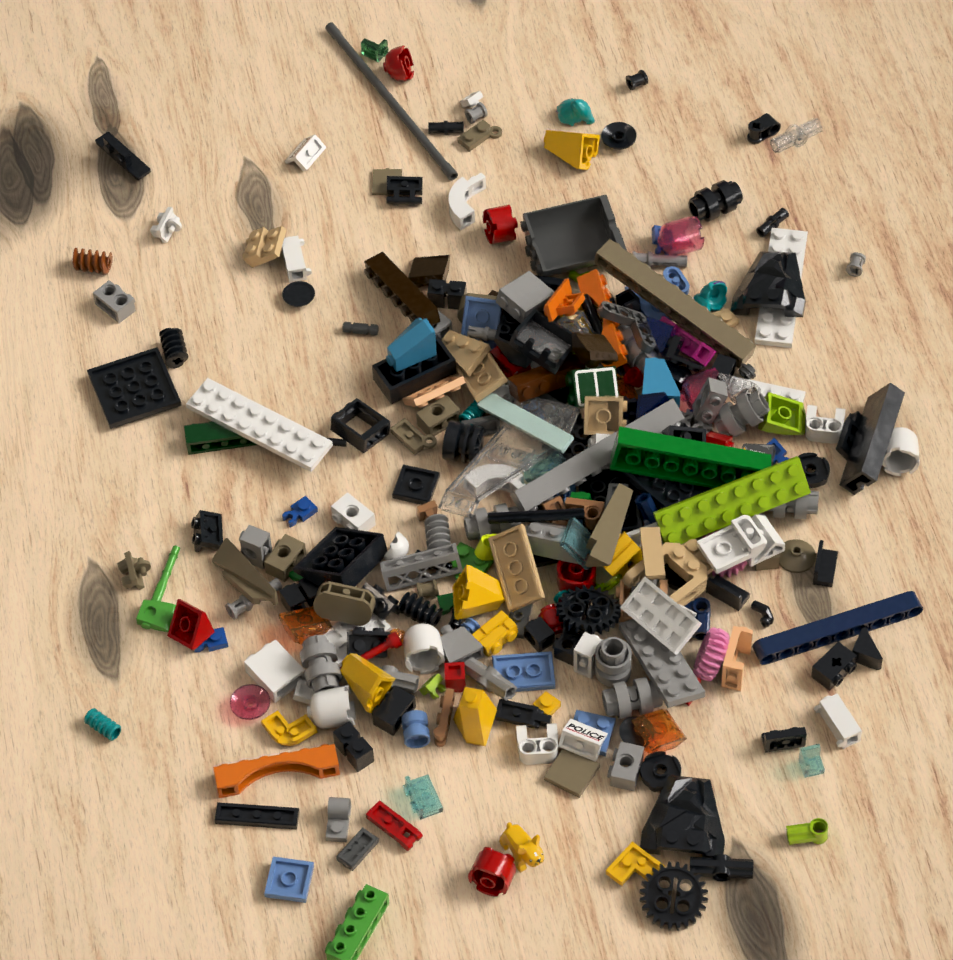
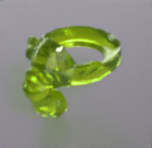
[594,574,623,592]

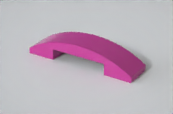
[652,316,716,367]

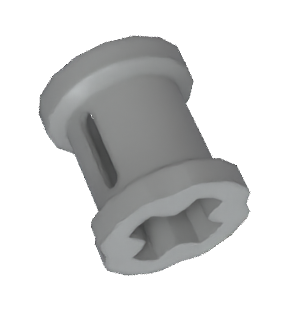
[464,102,488,124]
[846,252,866,277]

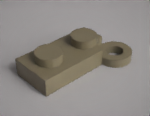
[457,120,502,152]
[390,418,437,455]

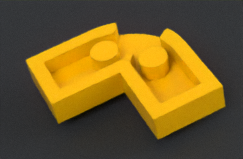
[261,711,317,746]

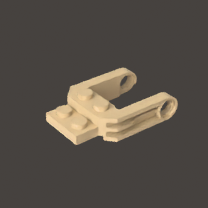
[622,539,714,606]

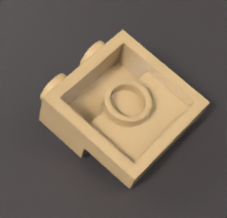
[242,226,286,268]
[584,396,627,435]

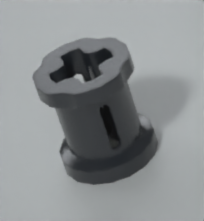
[626,70,648,90]

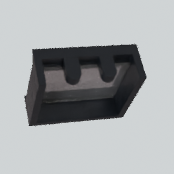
[508,308,574,375]

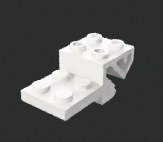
[697,514,785,574]

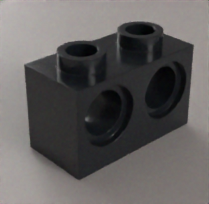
[552,626,591,666]

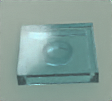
[560,517,591,570]

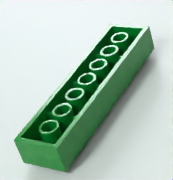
[610,426,771,489]

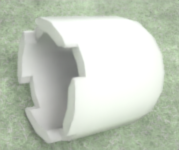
[882,427,920,476]
[403,623,445,674]
[307,685,356,729]

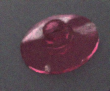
[230,684,270,720]

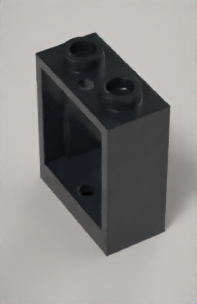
[330,398,390,453]

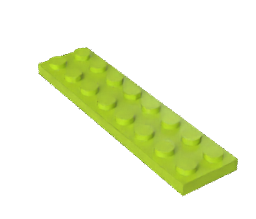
[653,456,811,544]

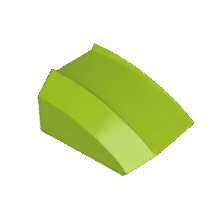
[758,392,806,435]

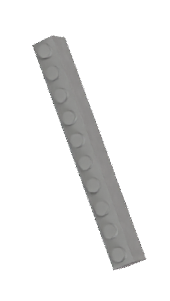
[510,399,685,511]

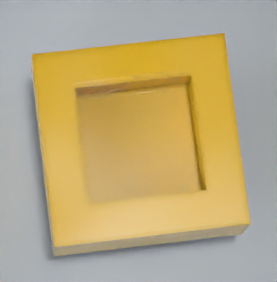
[533,691,561,716]

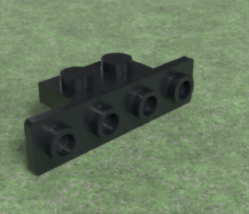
[95,132,151,180]

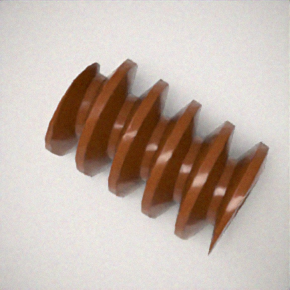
[73,248,113,274]

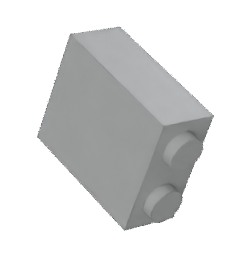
[496,271,554,323]

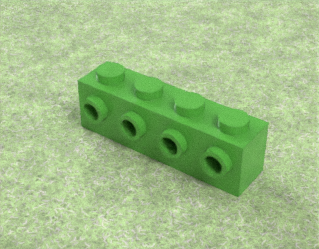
[325,884,389,960]

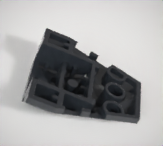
[730,252,806,317]
[640,775,725,858]

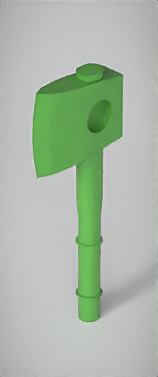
[136,545,180,632]

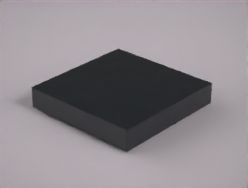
[392,464,440,505]

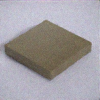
[544,749,600,798]

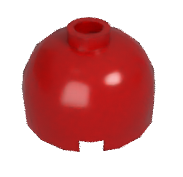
[383,45,414,81]

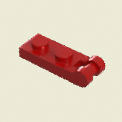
[366,800,423,851]

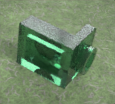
[361,38,389,62]

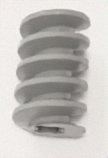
[424,514,451,550]

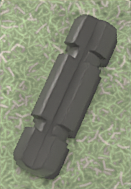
[342,322,379,335]

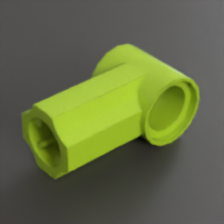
[786,818,828,845]

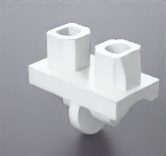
[150,207,182,243]

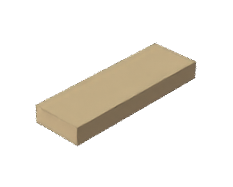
[640,527,665,580]

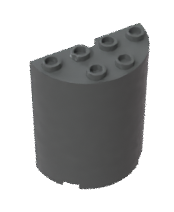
[520,195,628,277]

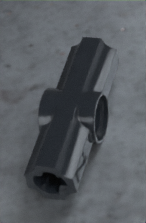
[690,854,754,882]

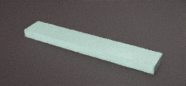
[477,393,574,453]

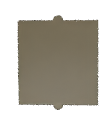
[372,168,402,196]

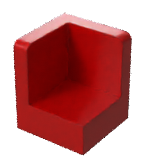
[444,662,466,692]

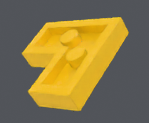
[606,841,665,886]

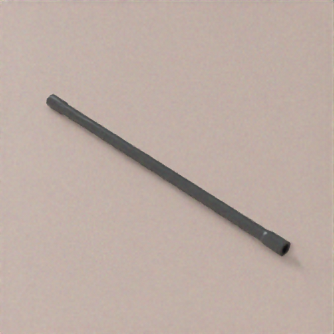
[325,22,458,181]

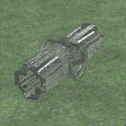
[770,118,823,153]

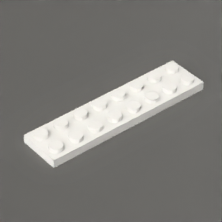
[755,228,808,348]
[186,378,333,472]

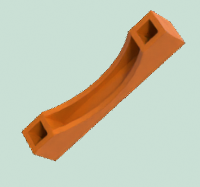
[577,269,628,368]
[213,744,340,798]

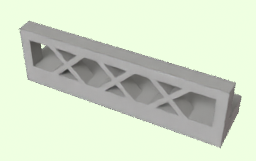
[380,543,463,592]

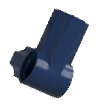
[635,493,660,526]
[684,597,711,640]

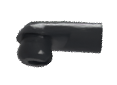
[751,600,774,627]

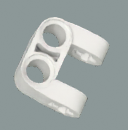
[805,405,846,444]
[516,723,558,765]

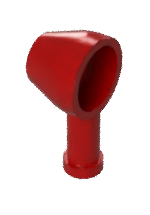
[622,363,644,388]

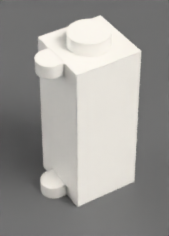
[281,236,312,283]
[814,693,862,749]

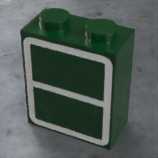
[565,366,619,410]

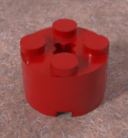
[482,205,518,244]
[557,554,596,591]
[468,847,516,897]

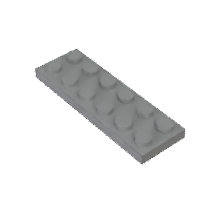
[619,619,705,708]

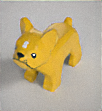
[499,822,544,872]

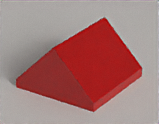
[167,599,214,650]

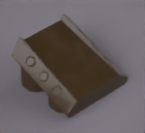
[408,255,450,288]
[572,332,619,368]

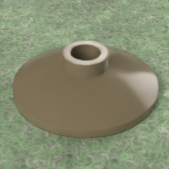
[779,539,816,573]

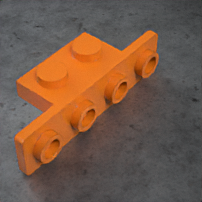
[544,279,585,322]

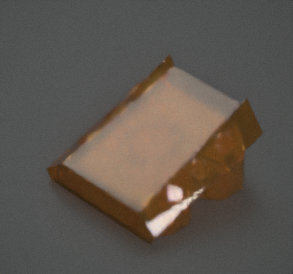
[278,607,333,645]
[631,709,687,753]

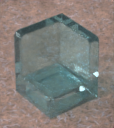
[798,744,825,778]

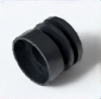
[442,420,484,466]

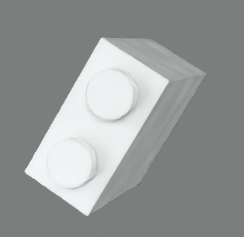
[244,639,306,703]

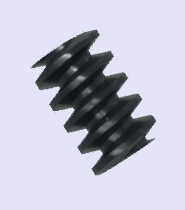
[159,328,189,369]
[398,592,443,627]

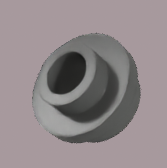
[738,363,756,379]

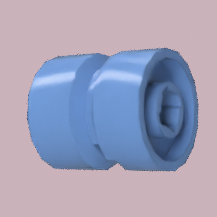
[401,710,430,748]

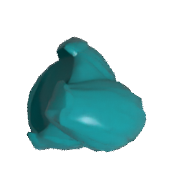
[556,98,595,126]
[693,281,727,312]

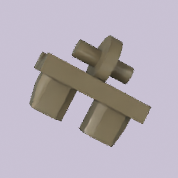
[117,551,151,590]

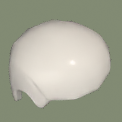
[384,532,409,561]

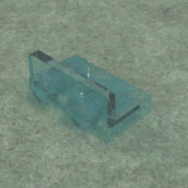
[524,451,566,483]
[403,774,443,820]

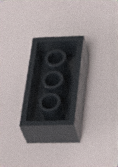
[372,335,456,404]

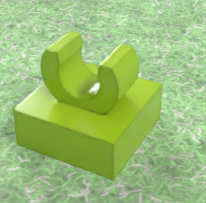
[419,673,446,699]

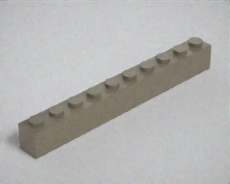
[594,239,756,369]

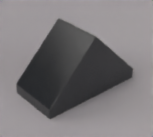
[852,627,883,670]

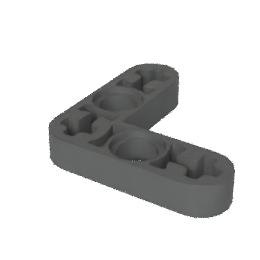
[597,301,656,354]

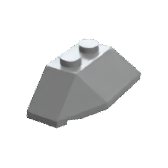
[525,521,587,565]

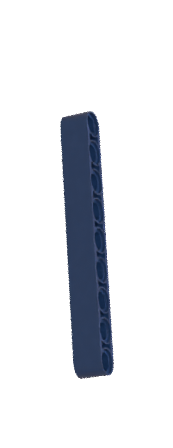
[752,591,923,665]

